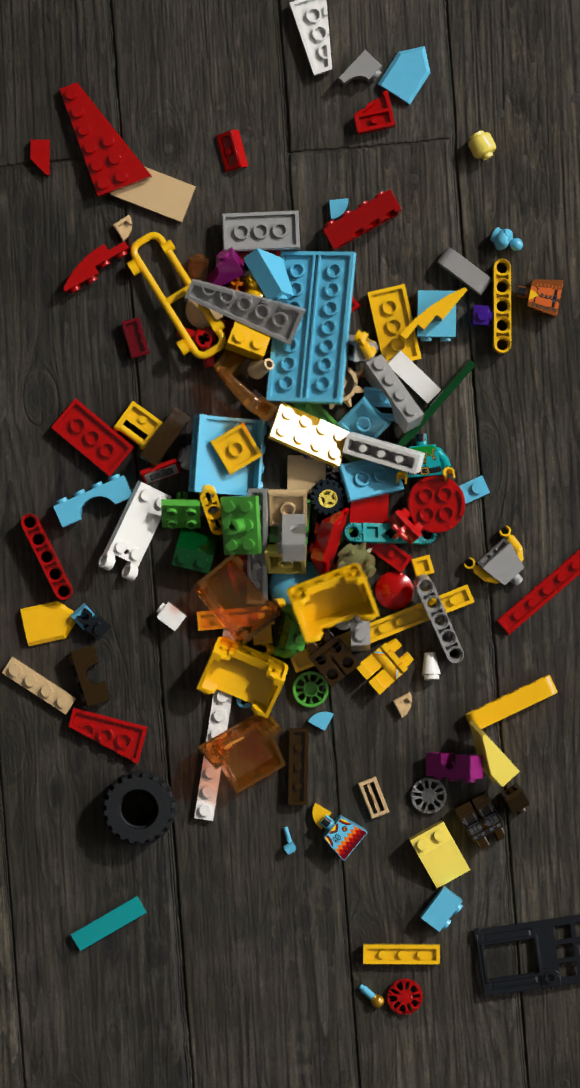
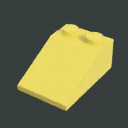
[470,720,520,787]
[409,820,470,888]

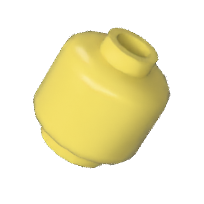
[468,130,496,161]

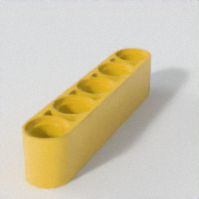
[492,259,511,354]
[465,675,558,729]

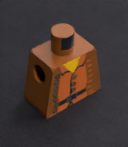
[517,279,564,318]

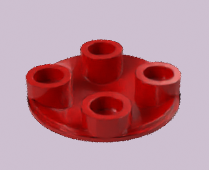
[375,571,413,610]

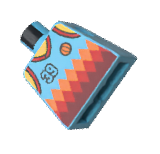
[319,814,367,861]

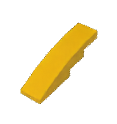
[399,287,467,340]

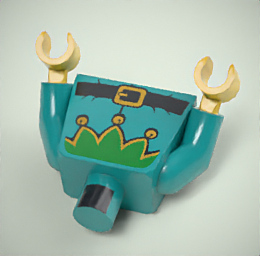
[395,434,455,484]

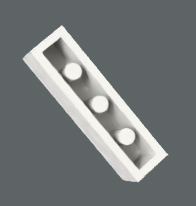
[342,432,425,474]

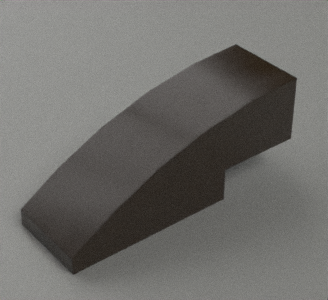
[139,407,191,468]

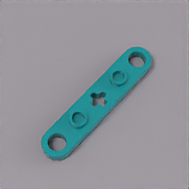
[343,523,437,545]

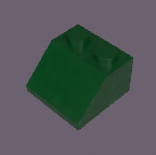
[172,528,219,574]

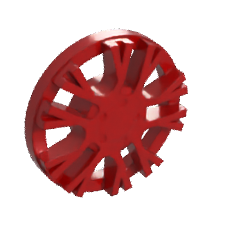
[387,978,423,1015]

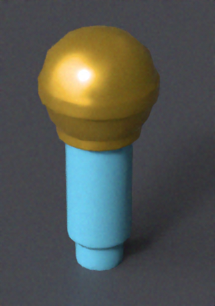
[359,984,384,1008]

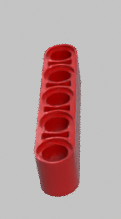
[21,514,74,600]

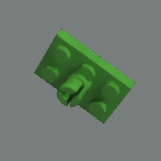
[220,496,262,555]

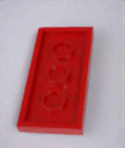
[51,398,135,477]

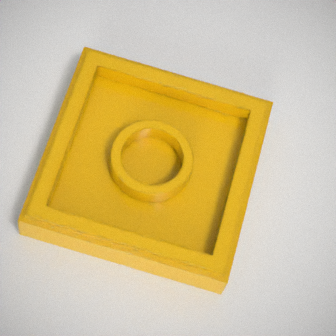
[210,422,263,475]

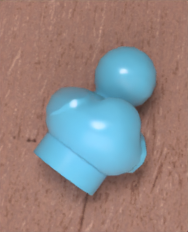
[490,227,523,251]

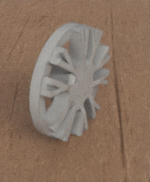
[411,777,447,814]

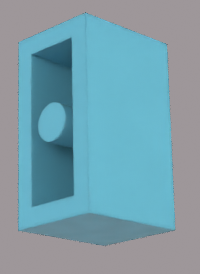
[420,885,463,932]

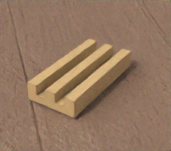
[358,776,389,819]

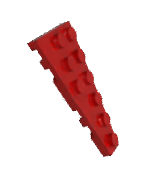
[60,82,152,197]

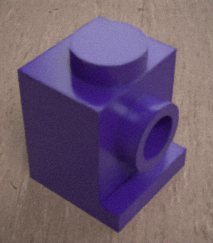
[471,305,493,327]

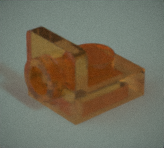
[188,254,209,282]

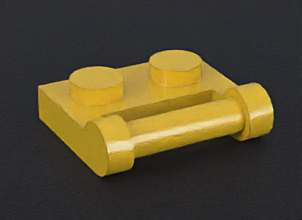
[113,401,163,450]

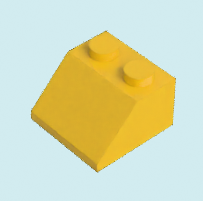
[225,321,271,361]

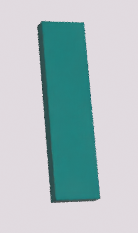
[71,896,147,951]

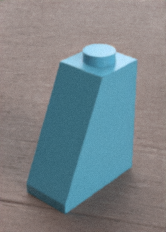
[244,248,294,303]

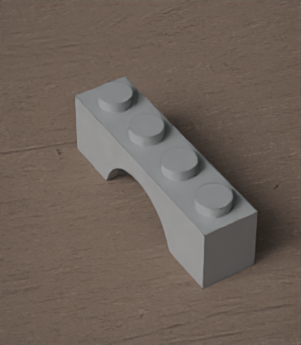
[362,354,424,433]

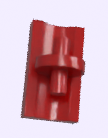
[386,508,423,545]

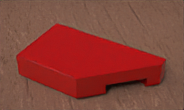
[30,139,50,176]

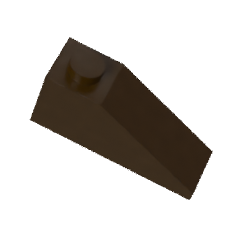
[500,783,530,815]

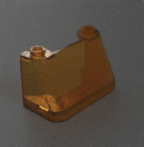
[193,554,282,646]

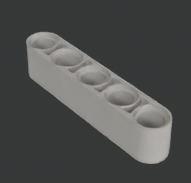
[414,574,464,663]

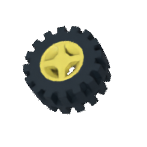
[311,478,345,515]

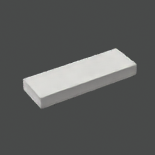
[388,350,441,403]

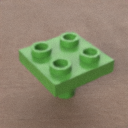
[161,491,201,529]

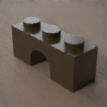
[68,644,111,707]

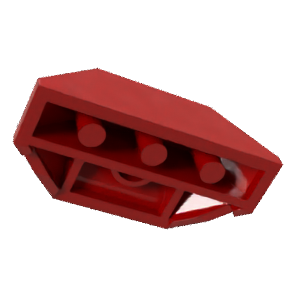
[308,508,349,575]

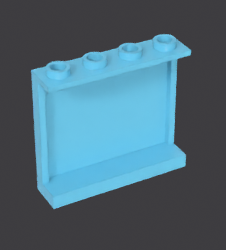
[188,414,267,496]

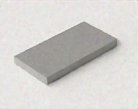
[222,210,300,252]

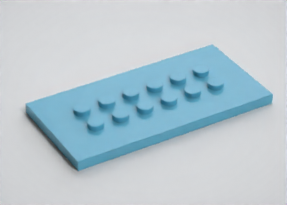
[266,251,356,404]

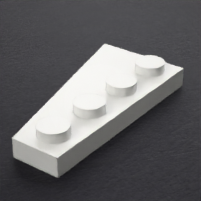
[289,0,332,76]

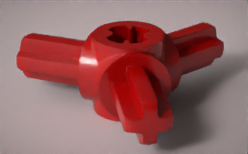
[176,318,227,368]

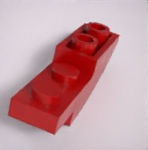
[63,241,130,294]

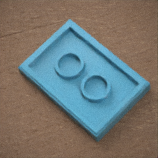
[338,459,404,503]

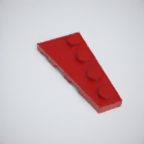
[69,708,148,764]

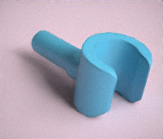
[283,826,296,855]

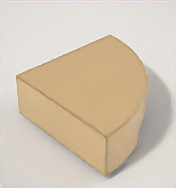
[113,215,132,242]
[393,692,412,718]

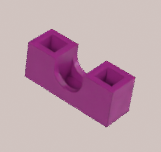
[426,752,483,783]

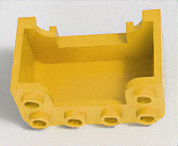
[287,563,380,644]

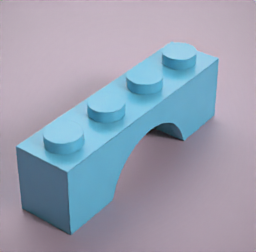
[53,474,132,528]

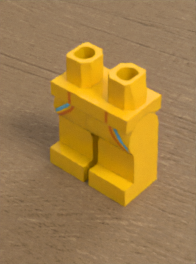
[357,638,414,695]

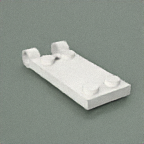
[98,481,171,581]

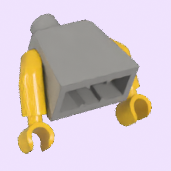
[347,330,379,362]
[464,525,524,586]

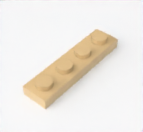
[2,657,77,714]

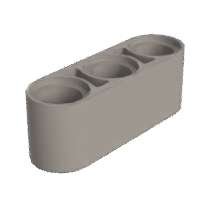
[437,247,492,295]

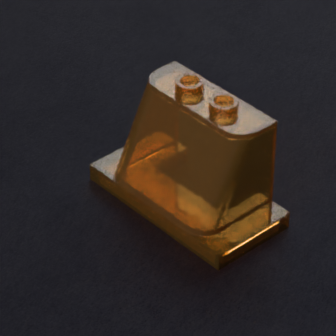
[198,714,286,794]

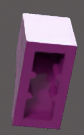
[207,247,245,286]

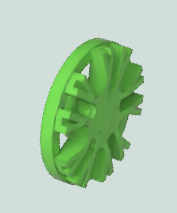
[293,671,329,707]

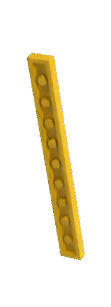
[290,584,474,673]

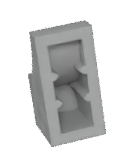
[339,50,382,86]

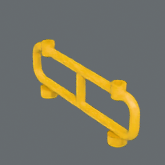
[126,232,226,359]

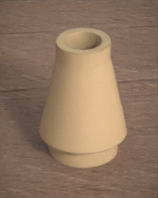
[248,358,274,379]

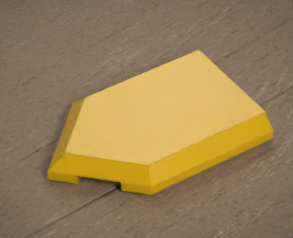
[20,601,76,646]

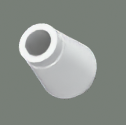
[422,652,441,681]

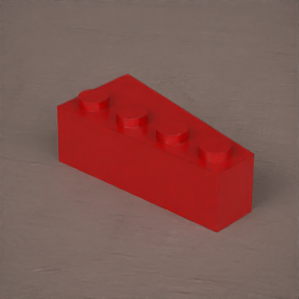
[323,189,402,251]

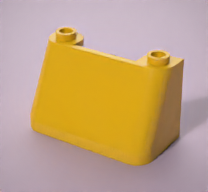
[196,636,288,719]

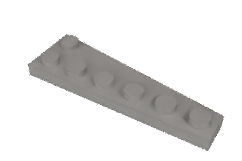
[185,279,306,345]

